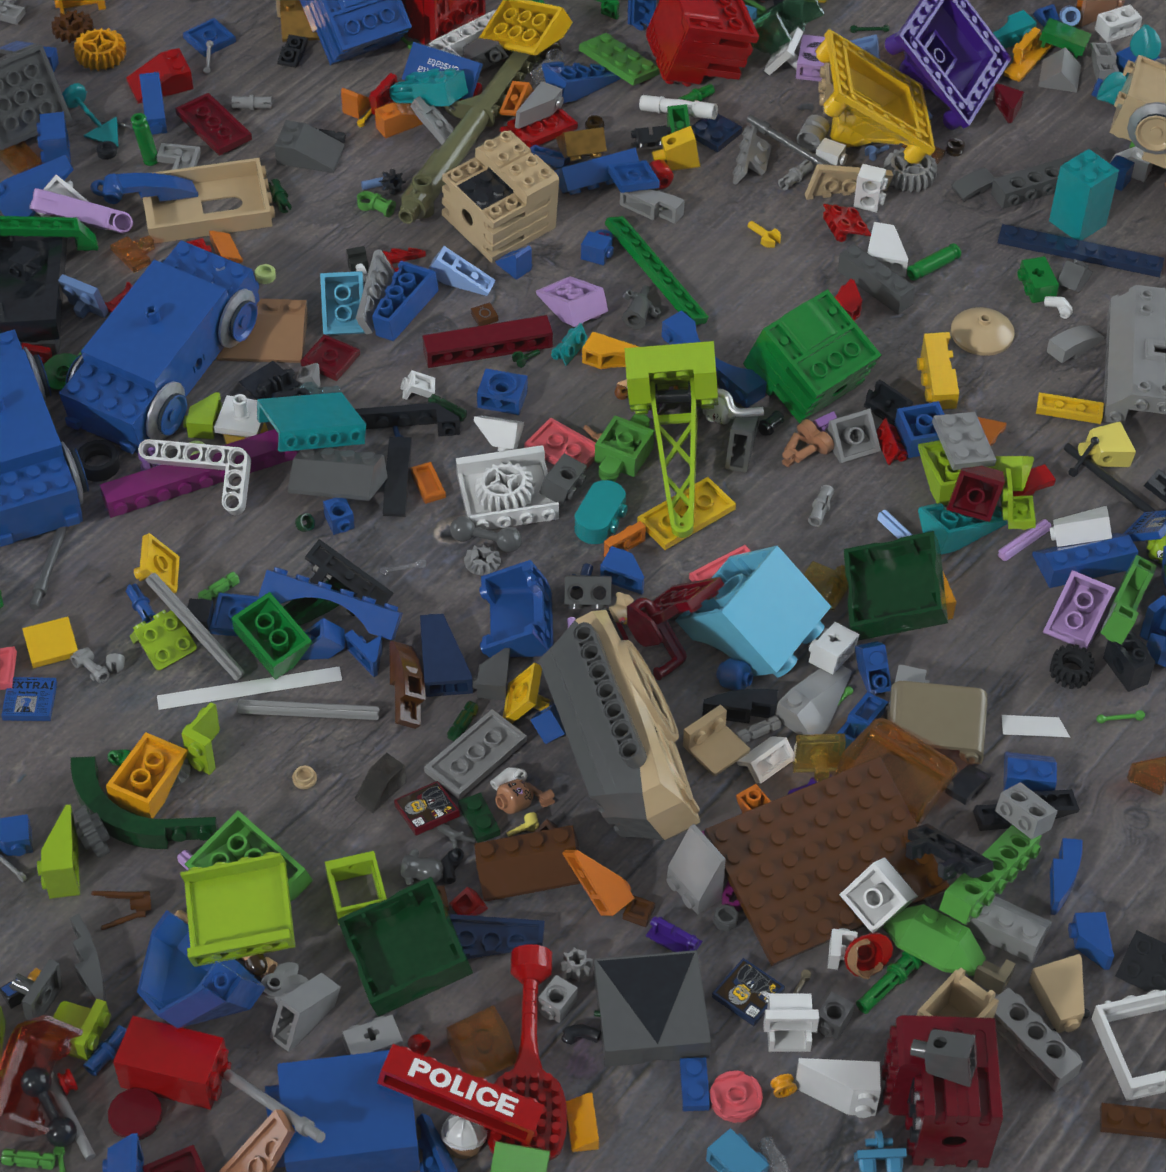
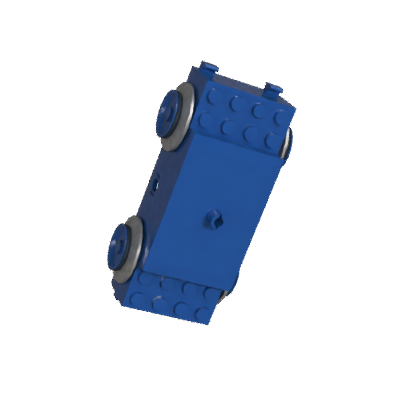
[59,240,260,454]
[0,329,89,547]

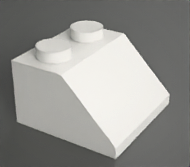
[839,857,918,933]

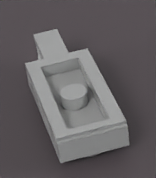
[410,96,454,144]

